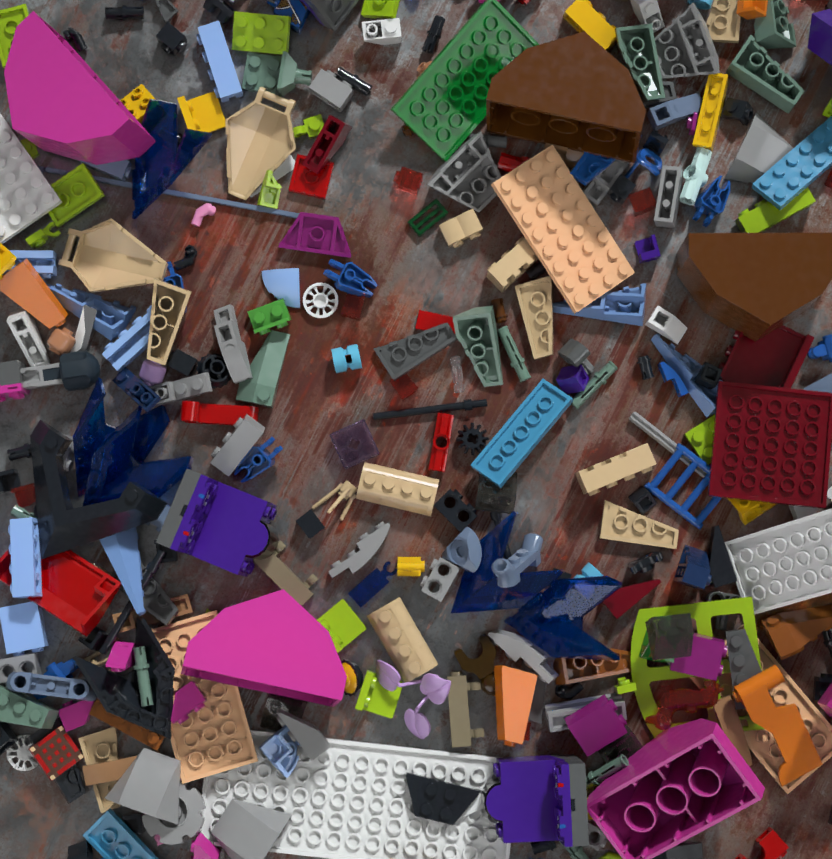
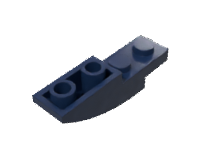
[112,367,161,413]

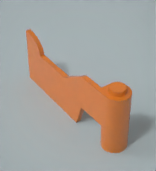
[732,665,823,787]

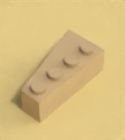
[486,236,539,293]

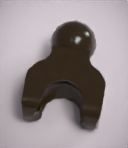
[454,633,496,696]

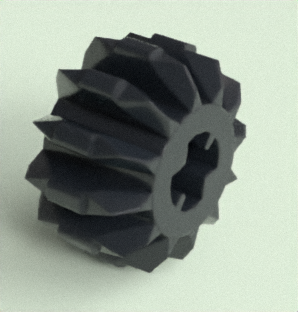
[456,423,489,456]

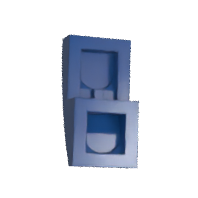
[658,361,688,398]

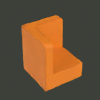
[736,0,768,20]

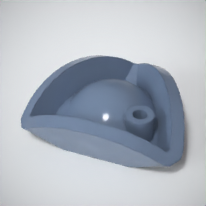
[442,527,482,573]

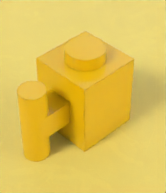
[397,557,425,576]

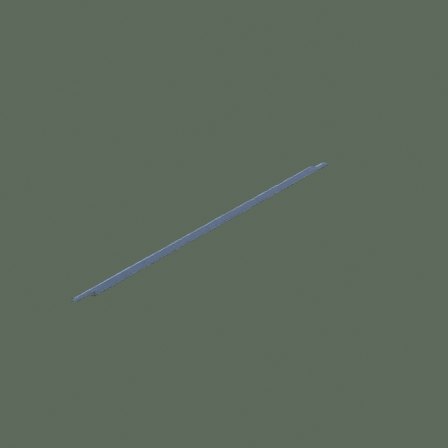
[38,166,300,219]

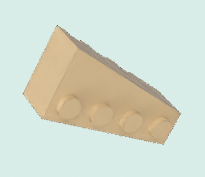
[147,278,192,365]
[575,443,656,496]

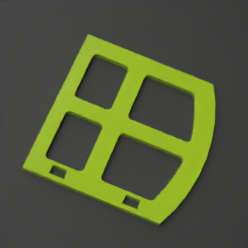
[630,596,764,738]

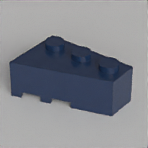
[673,545,712,589]

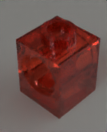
[393,166,423,195]

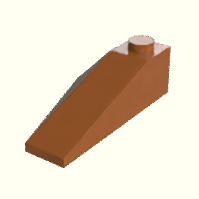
[761,604,832,660]
[553,642,631,685]

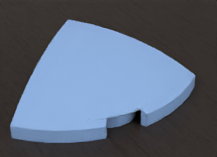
[262,268,300,308]
[258,725,300,778]

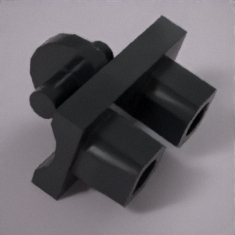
[203,0,236,24]

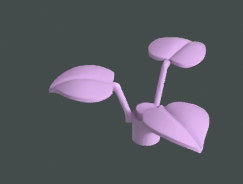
[376,660,451,740]

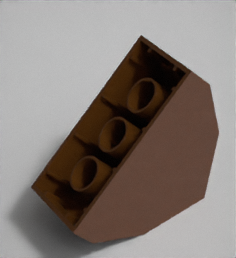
[486,31,646,163]
[676,233,832,342]

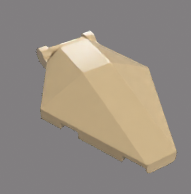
[225,87,297,200]
[58,218,168,293]

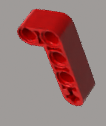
[180,401,259,426]

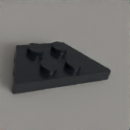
[406,772,480,825]

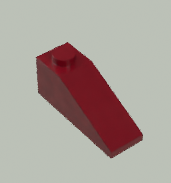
[302,115,352,174]
[600,579,661,619]

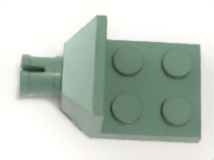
[241,51,312,97]

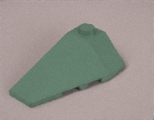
[754,0,796,49]
[615,23,665,101]
[453,305,503,387]
[236,330,290,408]

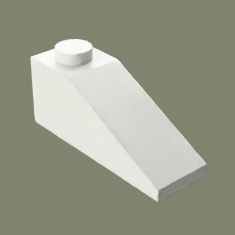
[6,308,50,367]

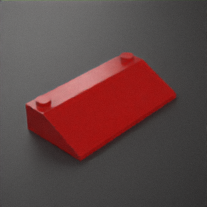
[0,549,122,637]

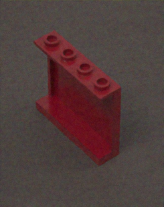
[718,325,815,388]

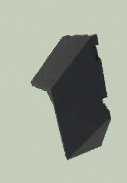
[73,616,175,739]

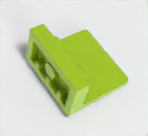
[317,599,367,653]
[355,670,404,719]

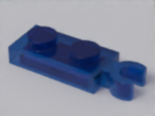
[348,561,397,607]

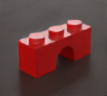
[735,827,789,859]

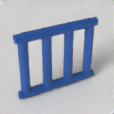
[644,443,722,530]

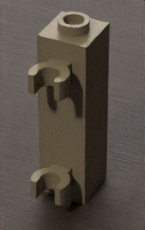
[251,541,318,606]
[446,671,484,748]

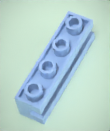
[196,21,244,103]
[2,250,57,279]
[102,305,152,372]
[8,517,42,599]

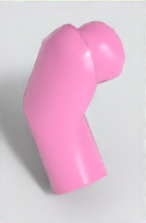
[191,203,216,227]

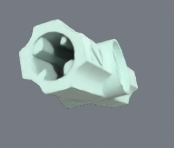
[679,147,712,205]

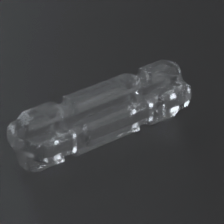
[450,356,465,393]

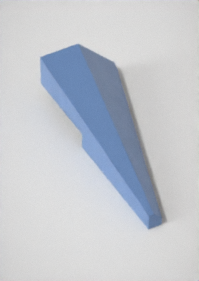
[43,279,136,341]
[553,283,646,326]
[651,333,722,418]
[100,527,146,616]

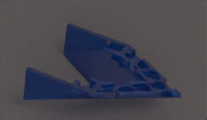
[132,99,213,219]
[73,377,170,497]
[82,405,194,507]
[451,511,565,613]
[504,576,622,660]

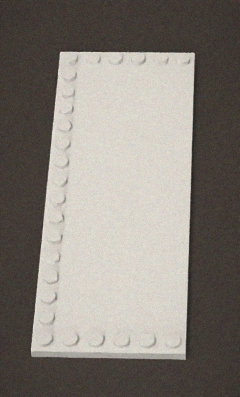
[199,730,511,859]

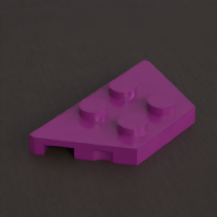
[278,212,352,258]

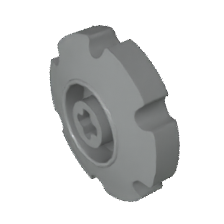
[142,781,206,845]

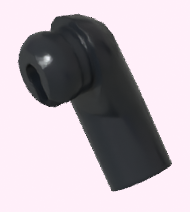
[555,682,584,699]

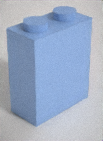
[0,601,49,657]

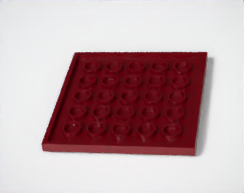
[708,381,832,509]

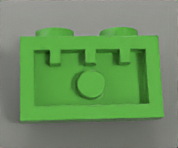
[247,298,292,335]

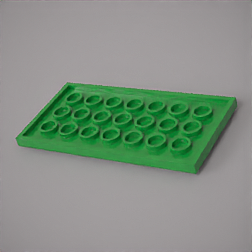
[390,0,539,162]

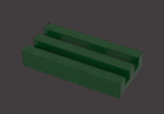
[407,198,448,237]

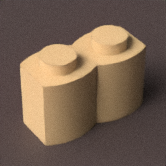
[439,209,483,248]

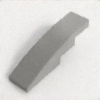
[584,160,630,209]

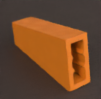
[0,258,69,329]
[494,665,538,747]

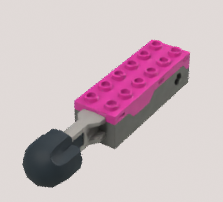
[0,351,100,402]

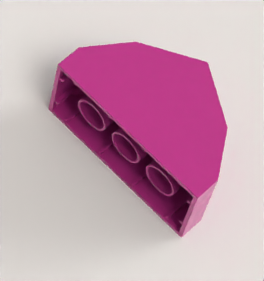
[4,11,156,165]
[181,589,347,707]
[587,718,765,859]

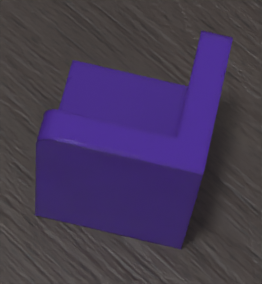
[634,234,661,264]
[556,365,590,394]

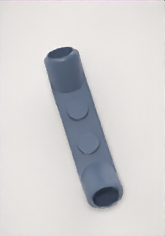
[491,533,543,588]
[7,672,97,701]

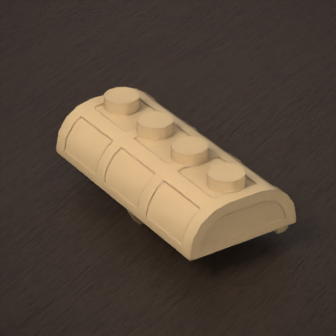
[356,462,440,517]
[367,597,438,683]

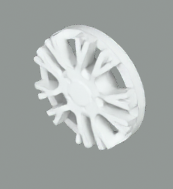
[303,283,338,318]
[7,734,39,771]

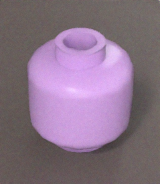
[139,359,167,386]

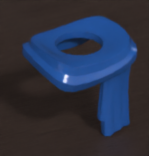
[624,148,662,179]

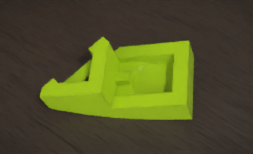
[257,170,282,209]

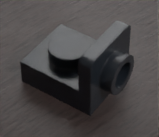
[813,673,832,700]

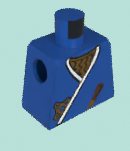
[267,0,310,34]

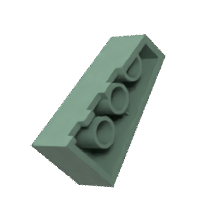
[726,35,804,114]
[0,683,59,729]

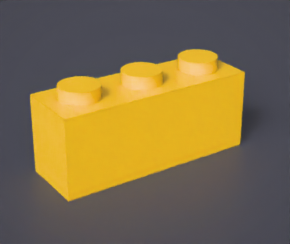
[563,0,617,52]

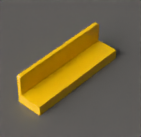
[692,73,729,152]

